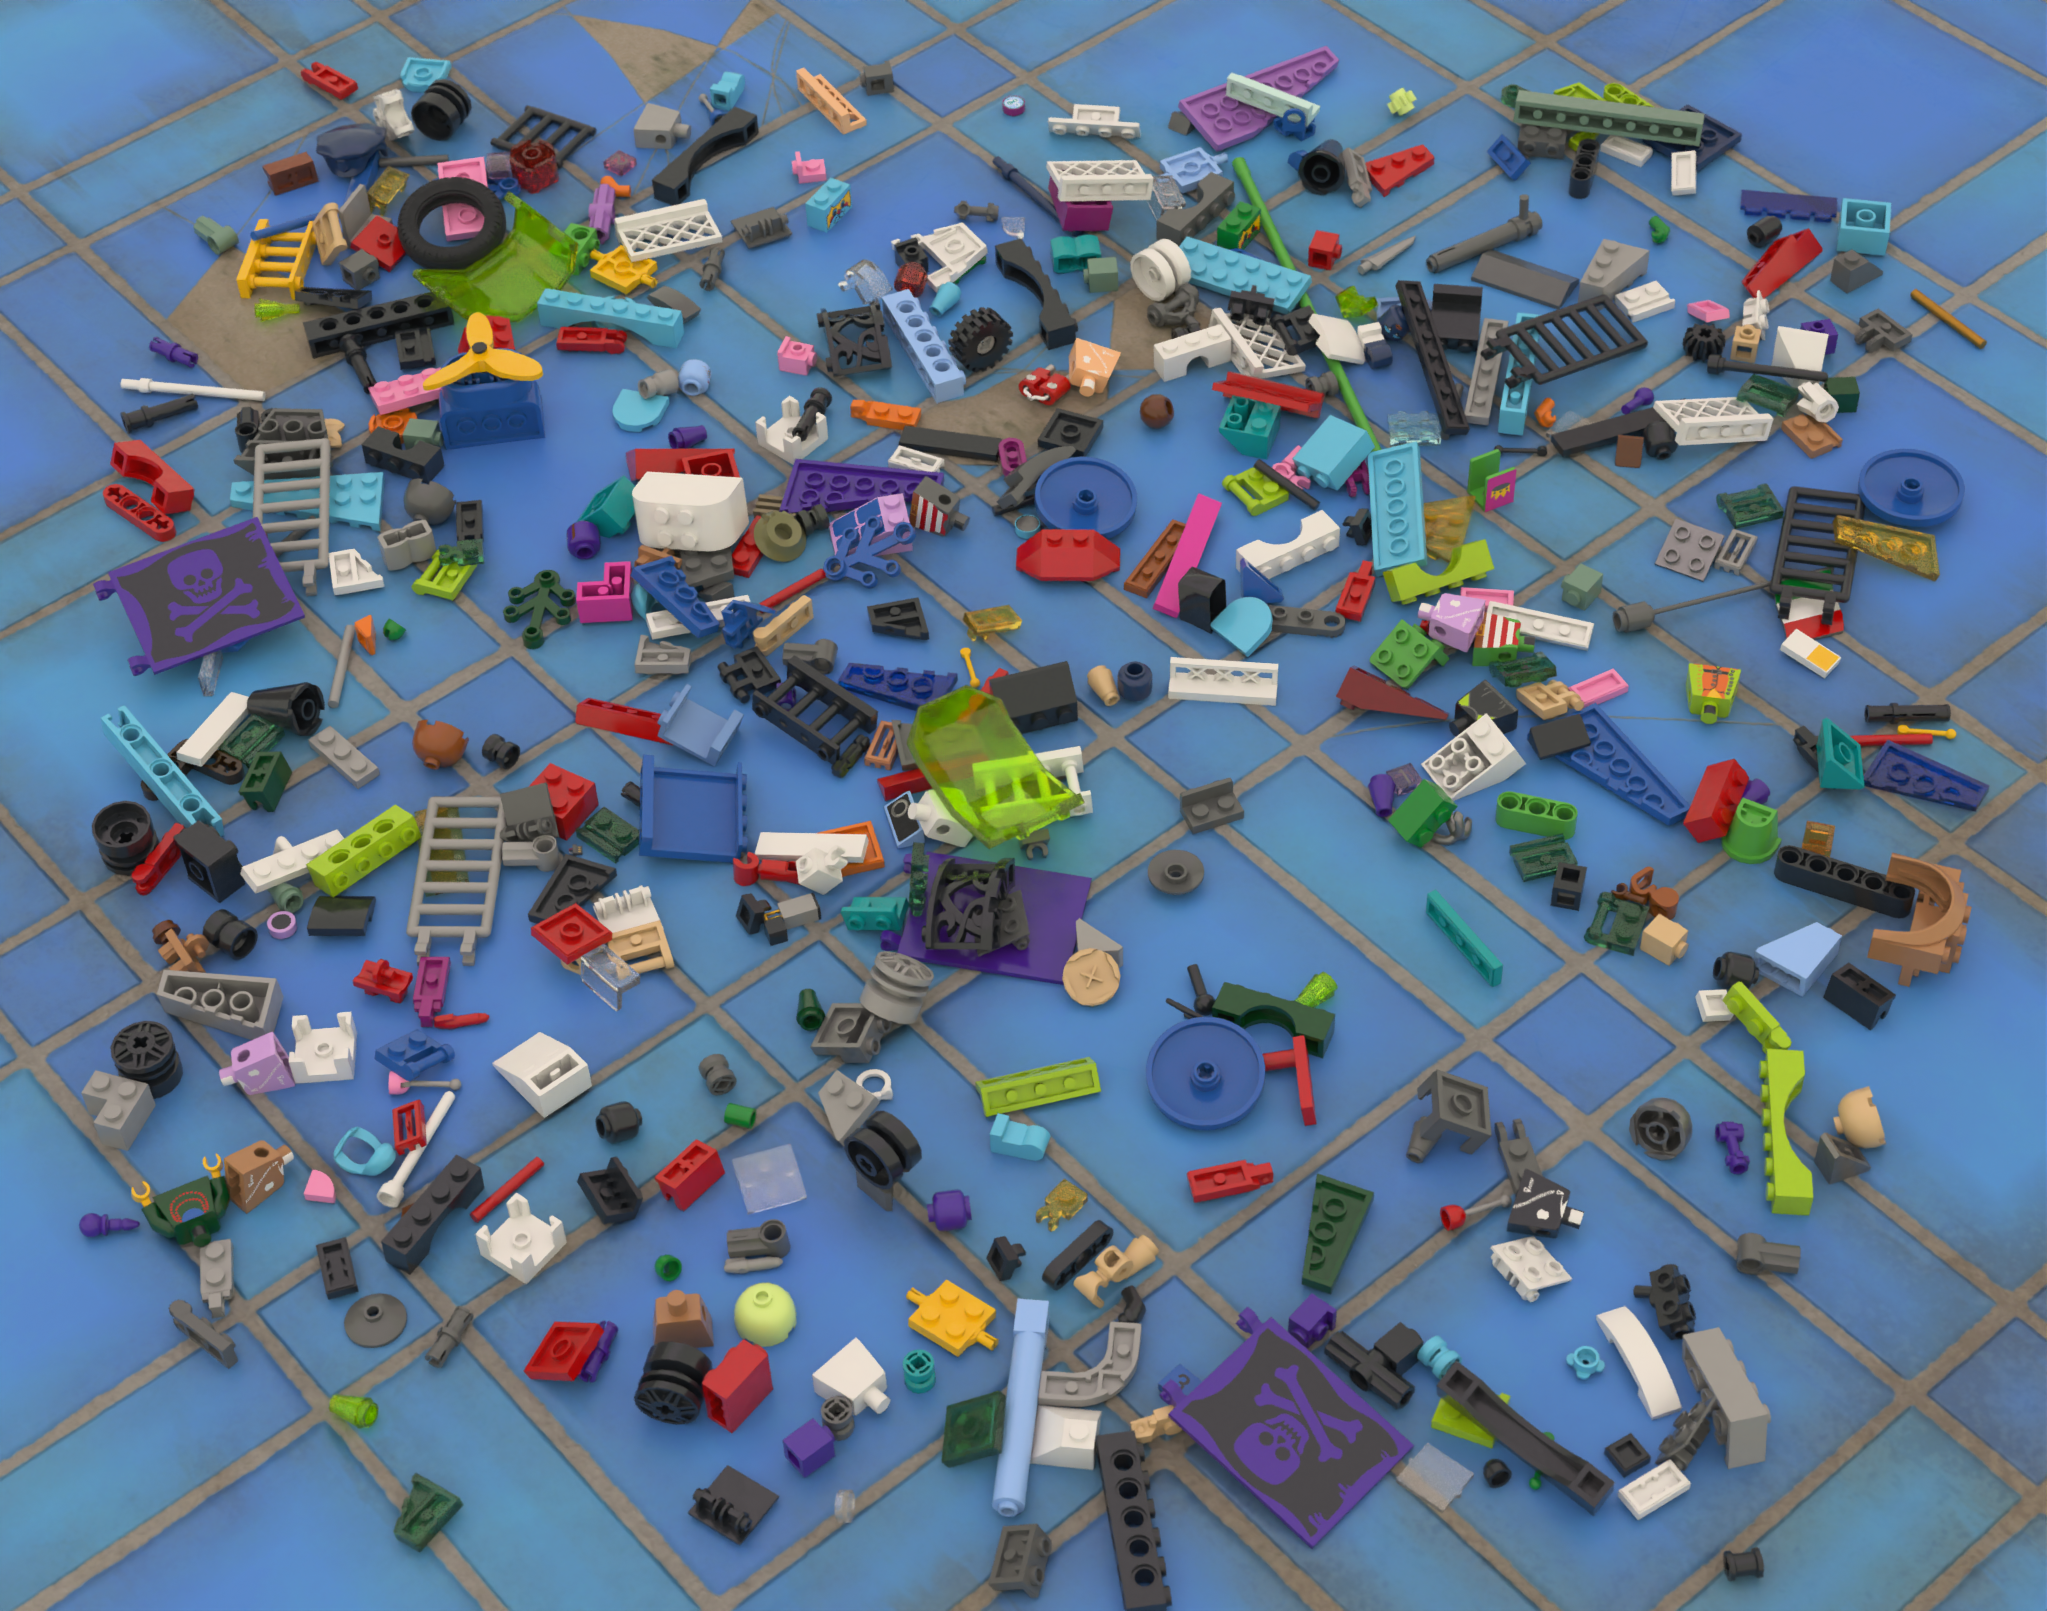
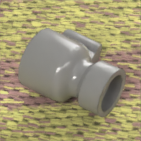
[638,369,679,399]

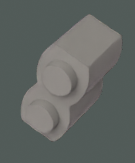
[377,520,436,570]

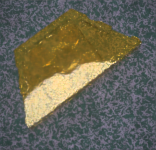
[1423,495,1476,563]

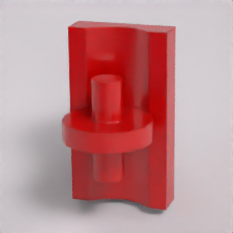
[353,959,413,1004]

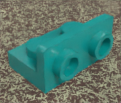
[841,897,909,931]

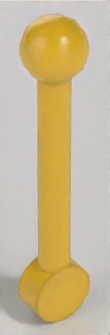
[960,648,980,688]
[1897,725,1956,739]

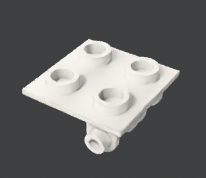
[593,885,664,933]
[1490,1236,1572,1302]

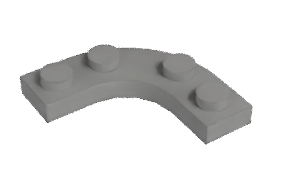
[1038,1321,1142,1407]

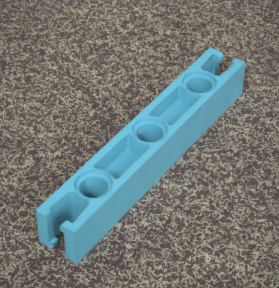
[101,705,224,837]

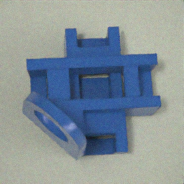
[1274,108,1316,141]
[721,600,777,649]

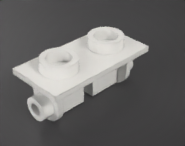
[1742,290,1770,340]

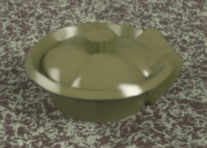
[754,511,806,562]

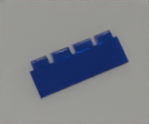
[1740,190,1837,223]

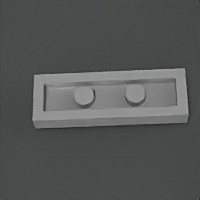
[308,726,380,789]

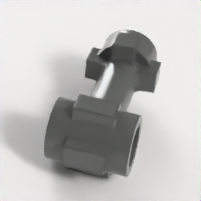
[954,201,999,222]

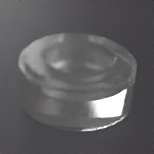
[835,1489,855,1523]

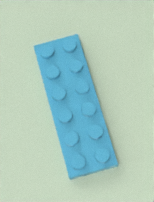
[1179,237,1312,314]
[1368,441,1427,577]

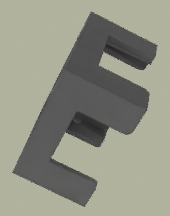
[1417,1069,1492,1154]

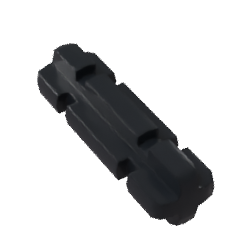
[831,734,870,778]

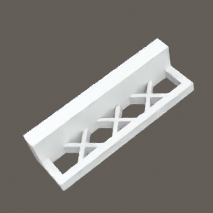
[1168,657,1278,706]

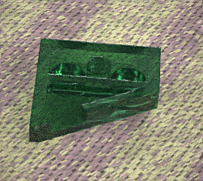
[393,1473,463,1553]

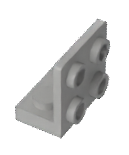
[338,184,393,250]

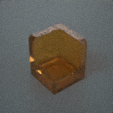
[1802,821,1835,857]

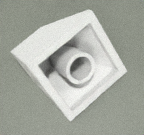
[1771,326,1829,388]
[1030,1405,1101,1470]

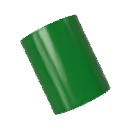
[724,1103,757,1129]

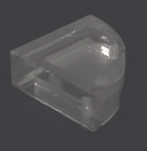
[1002,217,1025,239]

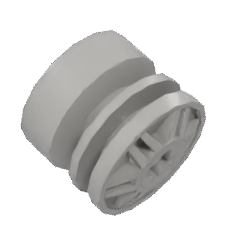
[859,951,934,1024]

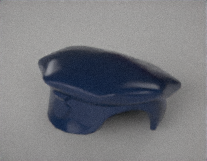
[316,123,387,177]

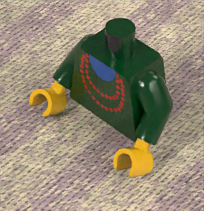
[131,1154,230,1247]

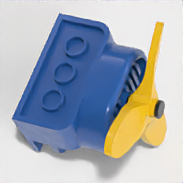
[423,312,545,450]

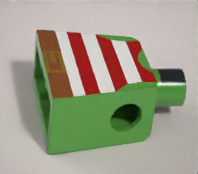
[1472,612,1535,666]

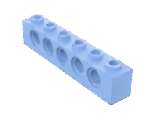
[882,289,966,403]

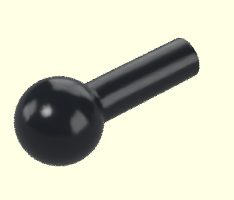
[1187,964,1216,1016]

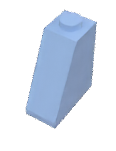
[1754,922,1842,997]

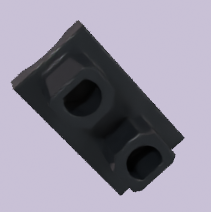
[1227,285,1275,326]

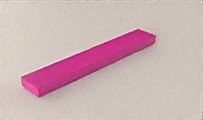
[1152,493,1222,619]

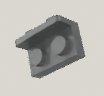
[1180,778,1244,834]
[988,1524,1052,1598]

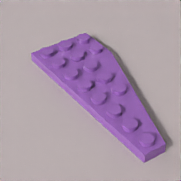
[1178,46,1339,152]

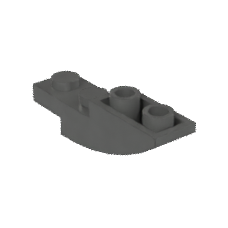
[997,446,1076,509]

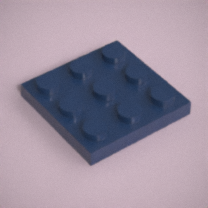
[1642,104,1742,173]

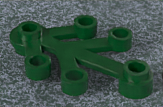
[503,570,576,649]

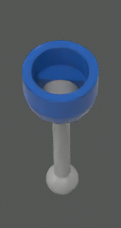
[699,94,726,126]

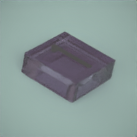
[1386,763,1422,796]

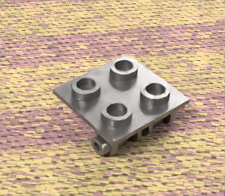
[1655,519,1725,582]

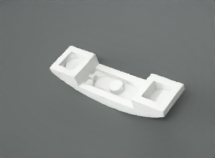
[1596,1306,1682,1420]

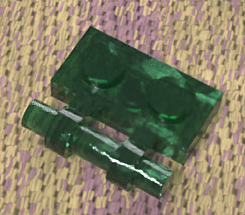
[909,842,929,916]

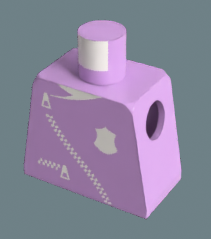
[1418,593,1486,652]
[219,1032,295,1095]

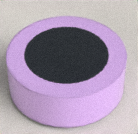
[267,911,297,939]

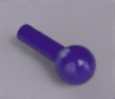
[1621,387,1654,415]

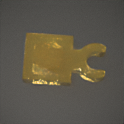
[1036,1179,1088,1232]

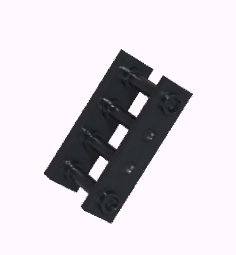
[752,655,878,765]

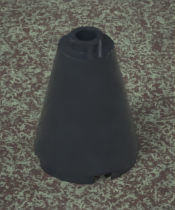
[1298,139,1345,195]
[247,682,325,736]

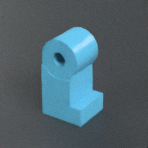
[710,71,745,111]
[990,1113,1051,1161]

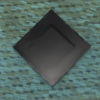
[1604,1433,1651,1477]

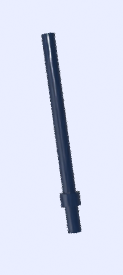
[993,156,1081,237]

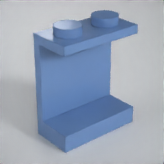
[657,684,744,767]

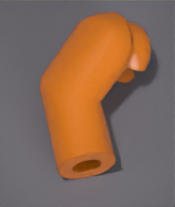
[600,176,631,197]
[1534,398,1556,428]

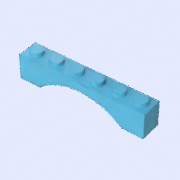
[537,288,684,348]

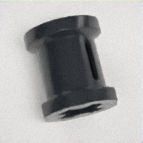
[1723,1547,1764,1581]

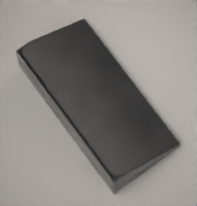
[1528,714,1591,760]

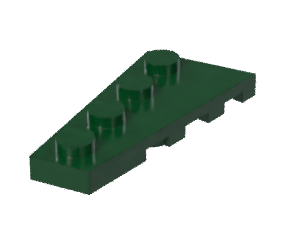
[1302,1173,1374,1294]

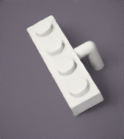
[240,830,344,894]

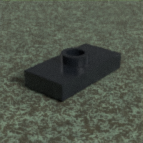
[316,1237,359,1300]

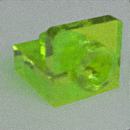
[1335,286,1378,318]

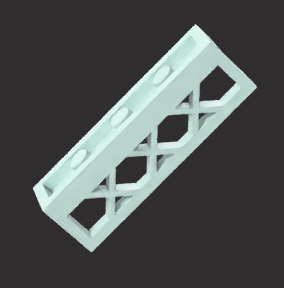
[1226,73,1320,127]

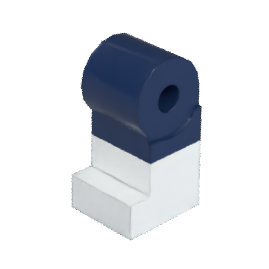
[1357,322,1393,369]

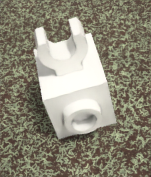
[796,845,848,895]

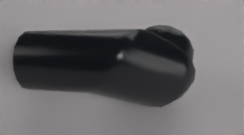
[1118,1286,1146,1323]

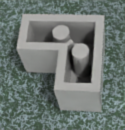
[81,1070,156,1151]

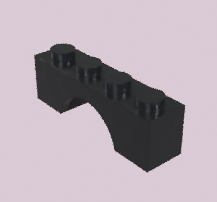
[381,1154,485,1275]

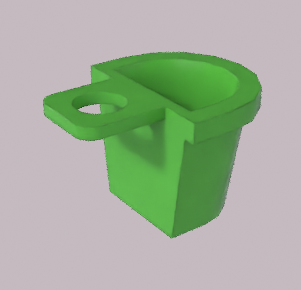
[1721,798,1782,864]

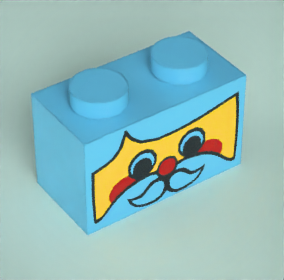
[805,178,852,233]

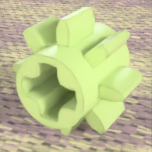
[1387,88,1417,116]

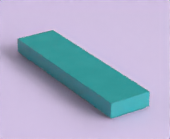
[1426,890,1503,987]

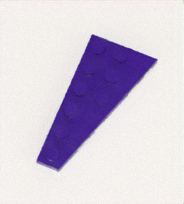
[779,459,944,514]

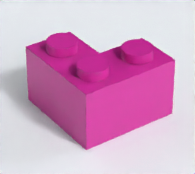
[576,561,634,623]

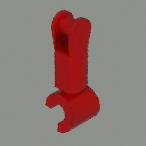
[733,852,800,886]

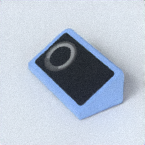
[884,791,925,849]

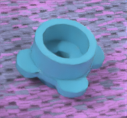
[1566,1346,1605,1380]

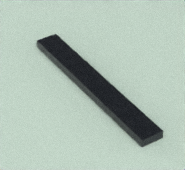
[1395,280,1470,435]

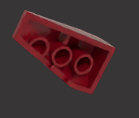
[1336,665,1450,720]

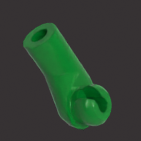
[1649,216,1670,244]

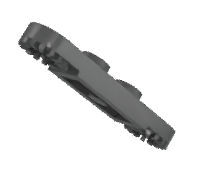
[1268,605,1345,638]

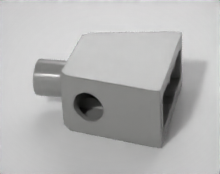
[633,103,691,149]

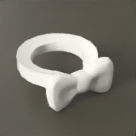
[856,1069,893,1101]

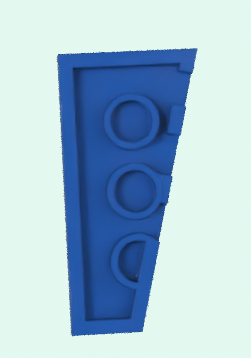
[630,556,720,638]

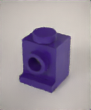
[1288,1293,1337,1348]

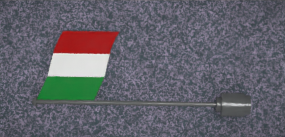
[1612,567,1844,640]

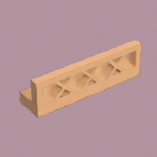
[796,68,867,135]

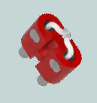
[1019,364,1071,406]

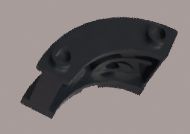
[817,300,892,377]
[921,858,1015,950]

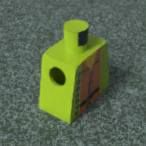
[1686,663,1741,724]

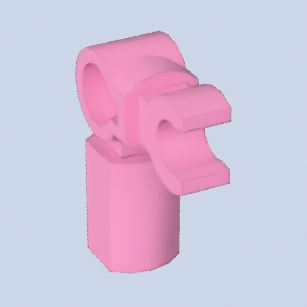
[1272,445,1311,490]

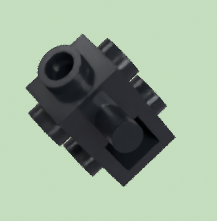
[1633,1264,1696,1340]

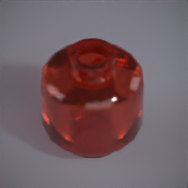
[894,262,928,298]

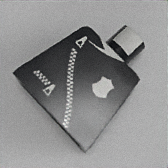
[1507,1169,1584,1238]

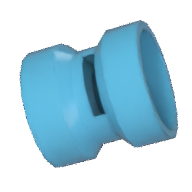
[1417,1336,1462,1380]

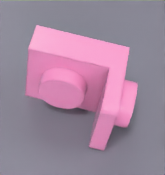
[792,151,826,184]

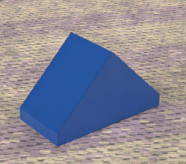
[1240,557,1284,603]

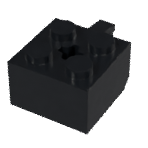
[173,820,246,903]

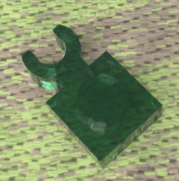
[439,539,484,566]

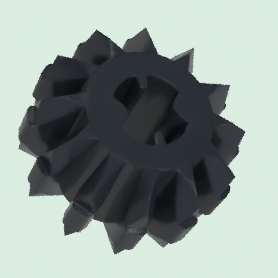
[1682,322,1726,363]

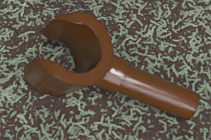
[1610,883,1647,905]

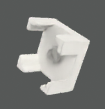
[755,396,828,465]
[289,1012,357,1084]
[475,1193,567,1284]

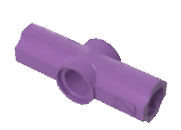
[589,184,616,244]

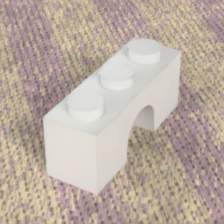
[1154,324,1231,382]

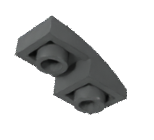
[647,286,701,324]

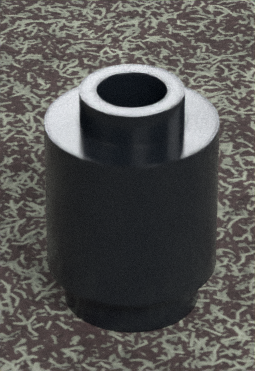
[1747,216,1782,247]

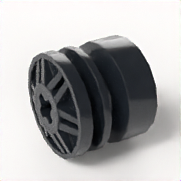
[411,79,472,141]
[92,801,160,876]
[110,1021,183,1099]
[634,1341,713,1425]

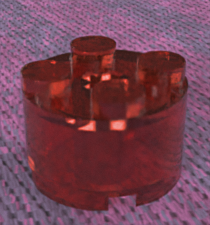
[509,139,559,194]

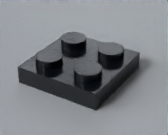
[1038,408,1103,457]

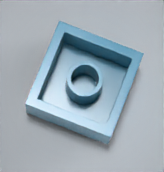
[1836,198,1891,256]

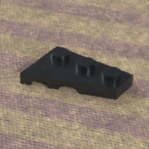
[295,287,372,309]
[528,854,617,924]

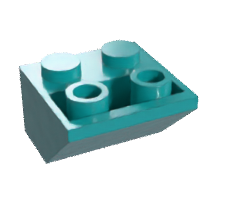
[1219,395,1281,460]

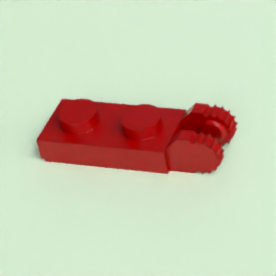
[301,62,358,100]
[556,327,627,354]
[131,823,185,896]

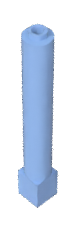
[992,1299,1050,1517]

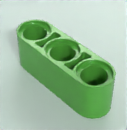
[1495,791,1578,840]

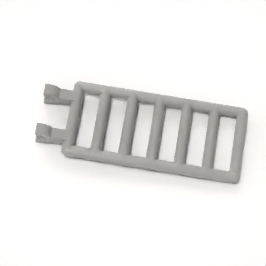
[253,438,331,596]
[406,796,507,966]

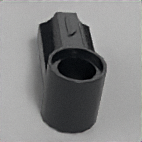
[235,406,260,453]

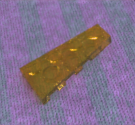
[1833,515,1940,581]

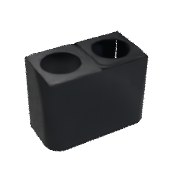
[1178,567,1227,634]

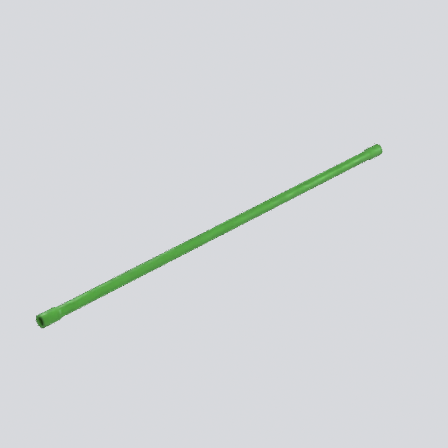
[1232,157,1382,452]

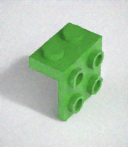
[1370,619,1450,689]

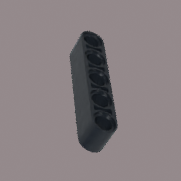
[1774,845,1915,919]

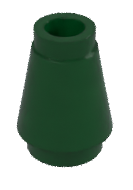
[796,989,825,1031]

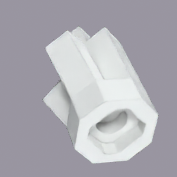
[1797,381,1839,422]

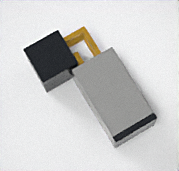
[763,892,821,946]

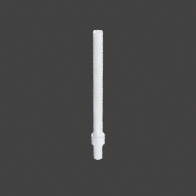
[121,378,266,401]

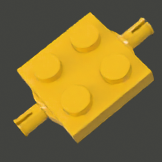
[590,245,658,295]
[906,1279,999,1357]

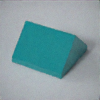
[1816,718,1865,790]

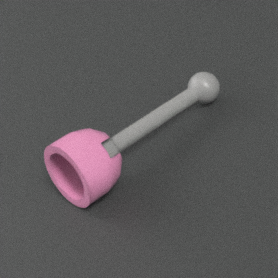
[389,1071,461,1095]

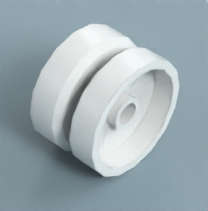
[1131,239,1191,302]

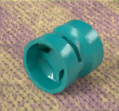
[903,1349,936,1394]

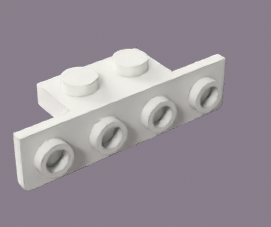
[1048,104,1141,139]

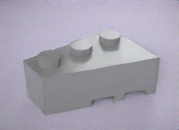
[1578,239,1650,310]

